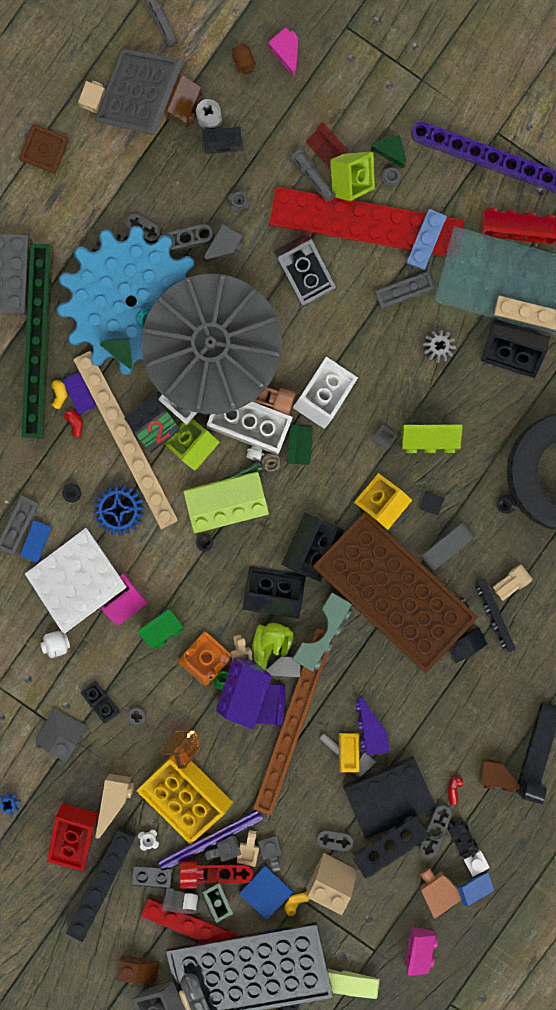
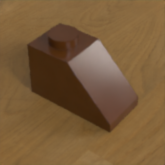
[116,955,159,984]

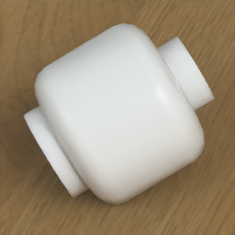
[40,631,70,658]

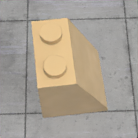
[306,853,358,915]

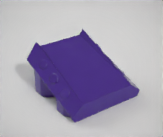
[256,684,286,726]

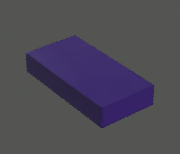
[62,372,97,415]

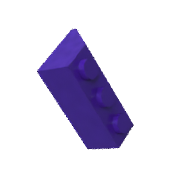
[216,658,272,729]

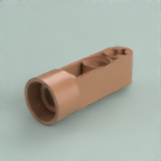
[252,388,296,416]

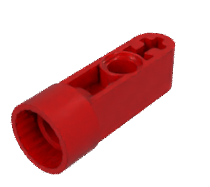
[180,861,253,889]

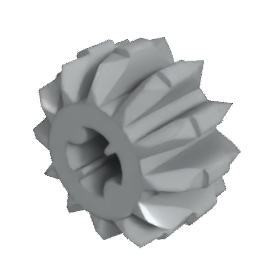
[423,330,456,363]

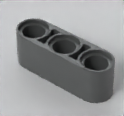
[159,224,213,253]
[420,522,475,571]

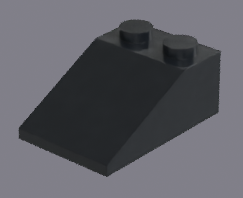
[274,233,336,306]

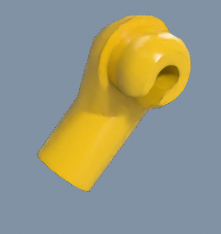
[284,892,309,916]

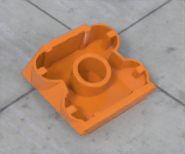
[178,631,232,686]

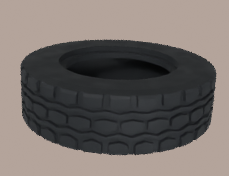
[507,414,556,530]

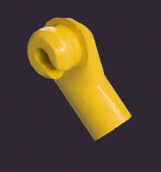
[51,380,68,410]

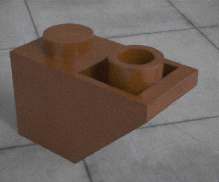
[479,759,520,792]

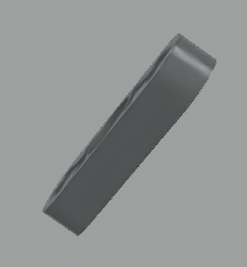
[419,804,452,858]

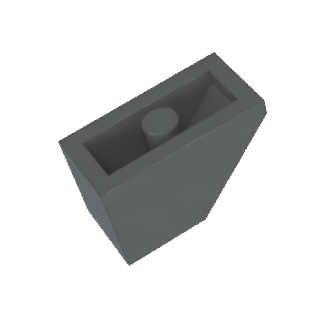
[203,224,244,262]

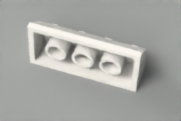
[207,402,293,455]

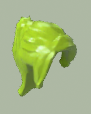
[252,623,293,670]

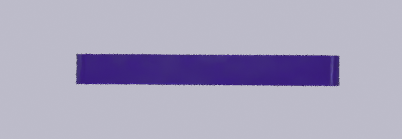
[411,122,556,194]

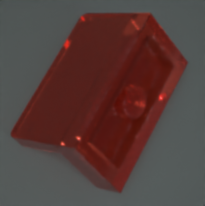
[306,122,349,169]

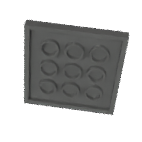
[95,49,183,136]

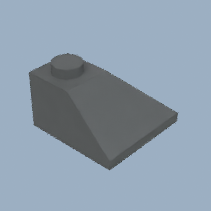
[36,707,87,762]

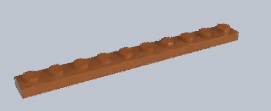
[253,627,334,815]

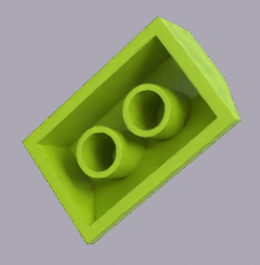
[401,425,462,453]

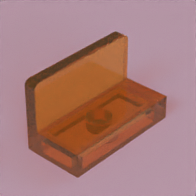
[160,731,200,769]

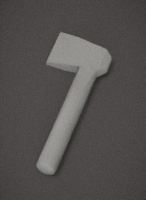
[320,734,376,776]

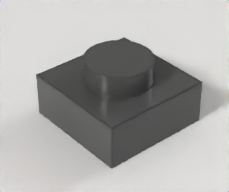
[372,425,398,450]

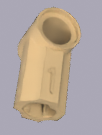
[492,564,533,601]

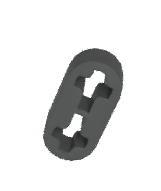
[126,214,161,242]
[317,829,353,851]

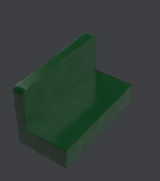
[287,425,313,465]

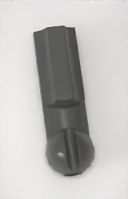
[180,973,210,1010]

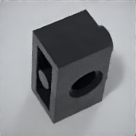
[202,127,243,154]

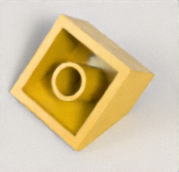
[354,473,412,530]

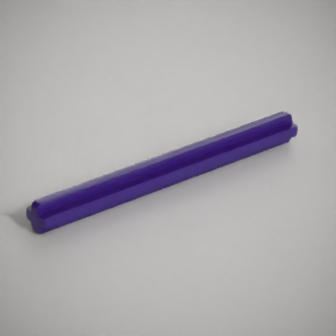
[158,810,263,869]

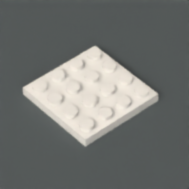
[25,528,127,633]

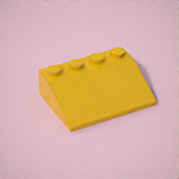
[136,749,233,844]

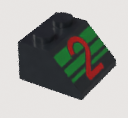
[124,395,181,453]

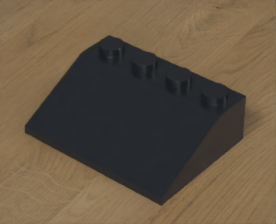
[343,756,436,839]

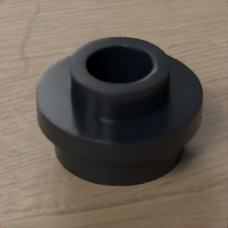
[62,484,82,503]
[497,494,516,514]

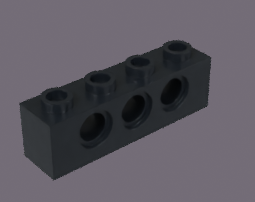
[353,815,432,879]

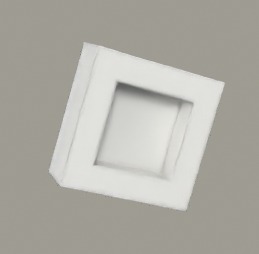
[463,849,490,876]

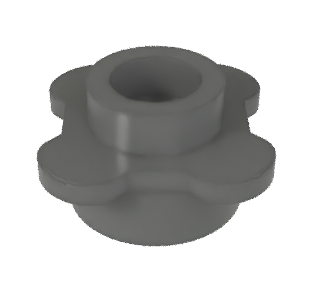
[228,190,250,212]

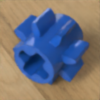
[0,791,22,816]

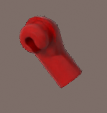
[64,410,83,437]
[448,776,463,805]

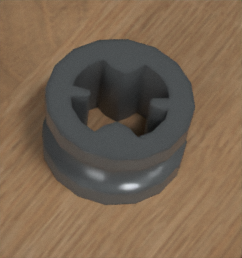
[128,707,146,725]

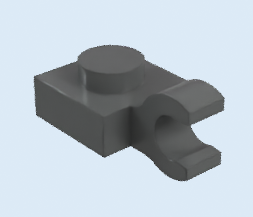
[258,835,282,872]
[205,836,241,862]

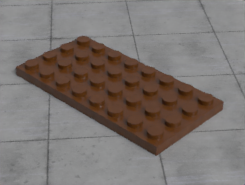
[312,512,478,674]

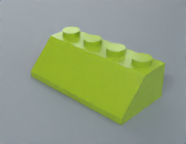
[184,471,269,533]

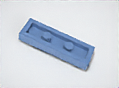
[407,209,447,270]

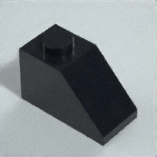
[448,627,488,663]

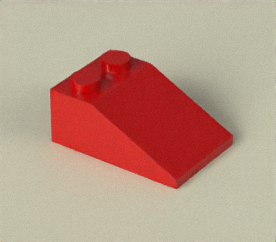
[47,803,99,872]

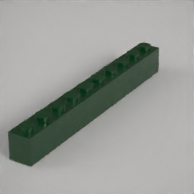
[21,243,53,439]

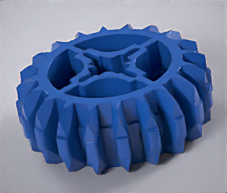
[93,484,145,536]

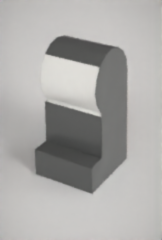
[161,888,199,914]

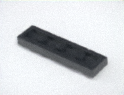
[475,578,516,652]

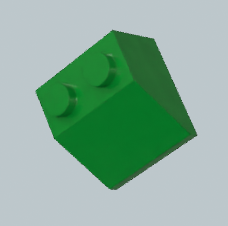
[137,607,184,649]

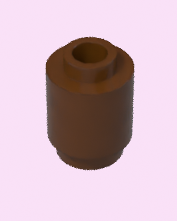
[232,44,256,75]

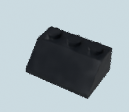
[481,319,550,378]
[281,512,344,582]
[242,566,306,619]

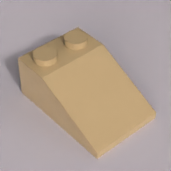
[96,774,134,838]

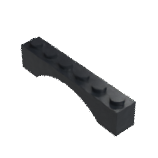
[66,826,137,942]

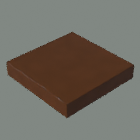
[19,124,69,175]

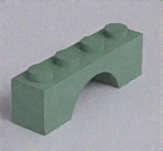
[292,593,353,672]

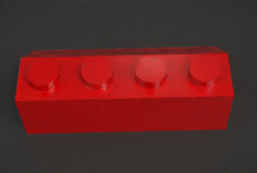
[479,208,556,245]

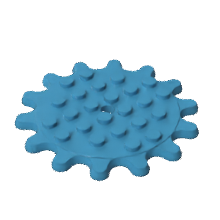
[57,226,194,375]

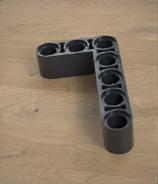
[516,702,556,805]

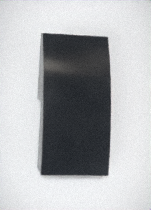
[80,681,121,724]

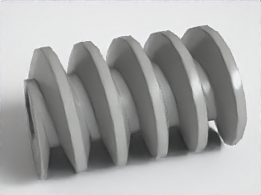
[196,99,222,130]

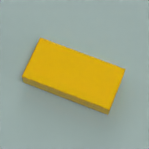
[339,733,360,773]

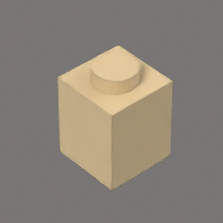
[78,81,106,114]

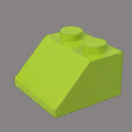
[331,152,375,201]
[163,418,220,471]

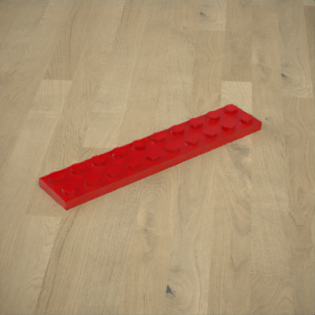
[269,187,464,259]

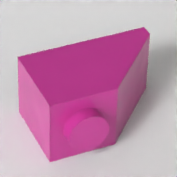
[268,28,299,76]

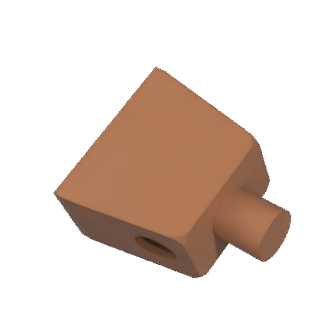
[420,868,461,918]

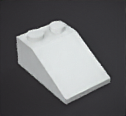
[293,357,358,429]

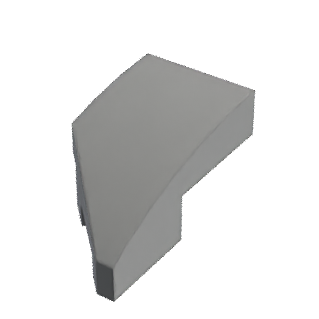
[266,656,300,677]

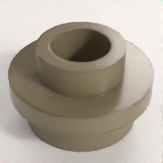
[261,453,280,471]

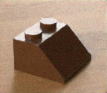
[164,74,204,128]

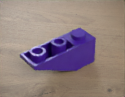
[355,695,390,755]

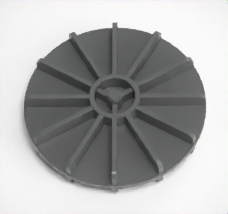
[141,274,282,414]

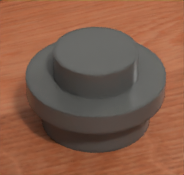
[382,167,401,186]

